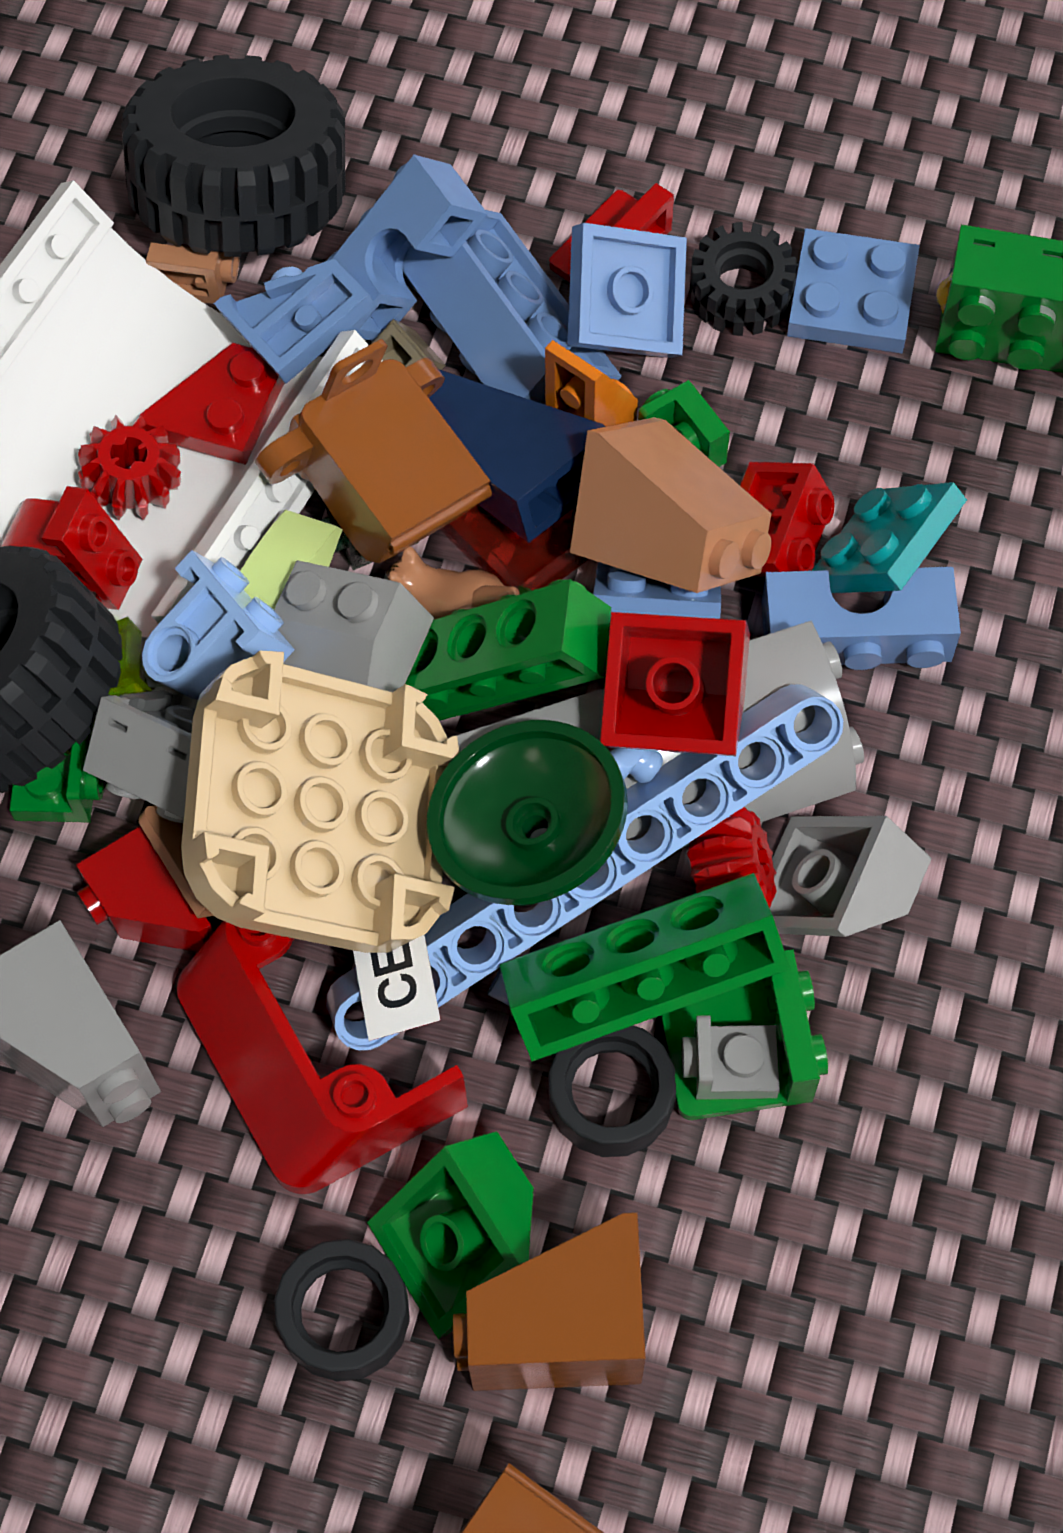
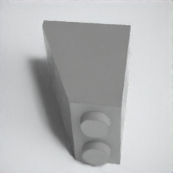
[0,920,161,1127]

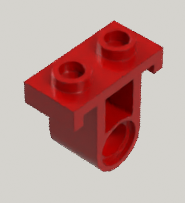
[0,486,143,610]

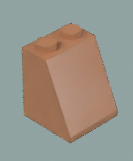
[570,417,771,593]

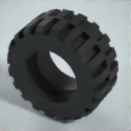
[121,55,346,257]
[0,546,123,793]

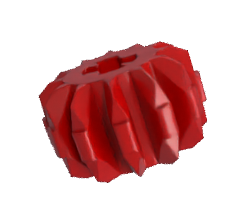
[78,414,181,521]
[687,807,777,908]

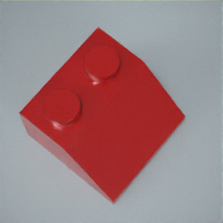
[600,612,750,757]

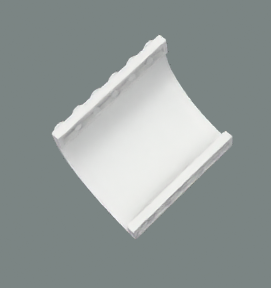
[0,180,383,640]

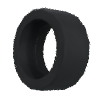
[548,1025,676,1157]
[274,1239,410,1382]

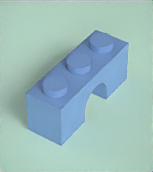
[327,154,488,341]
[761,567,961,670]

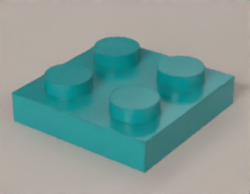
[812,482,967,593]

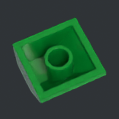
[367,1131,534,1339]

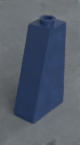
[429,369,606,543]

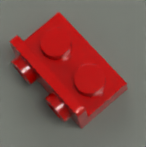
[740,462,835,577]

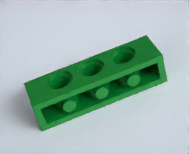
[405,579,612,721]
[500,873,790,1061]

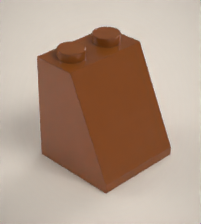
[453,1212,646,1391]

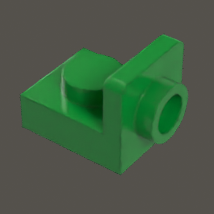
[638,380,730,467]
[10,741,105,823]

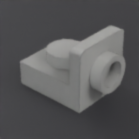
[682,1015,779,1100]

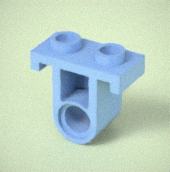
[142,550,295,700]

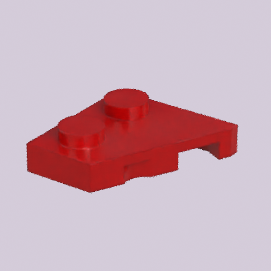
[139,343,285,465]

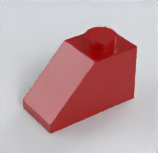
[76,826,214,952]

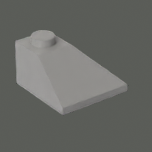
[770,816,932,937]

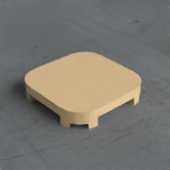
[181,650,459,953]

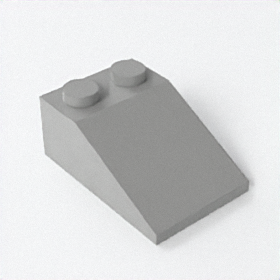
[274,560,434,692]

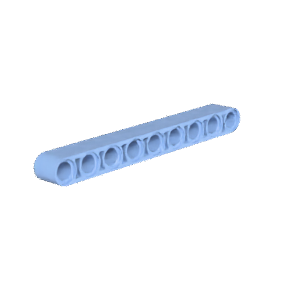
[326,684,843,1050]

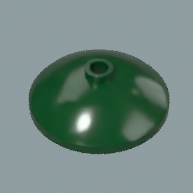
[427,720,628,905]

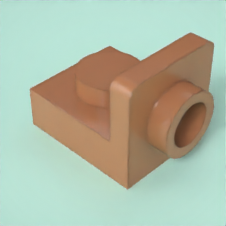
[146,243,240,304]

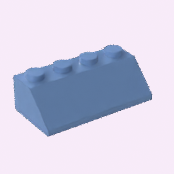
[403,210,622,405]

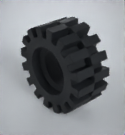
[689,222,797,336]

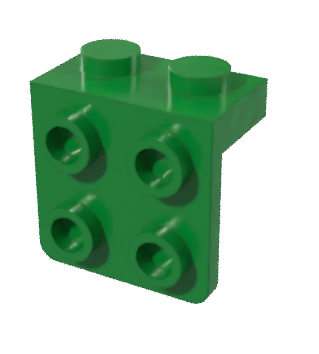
[661,949,828,1120]

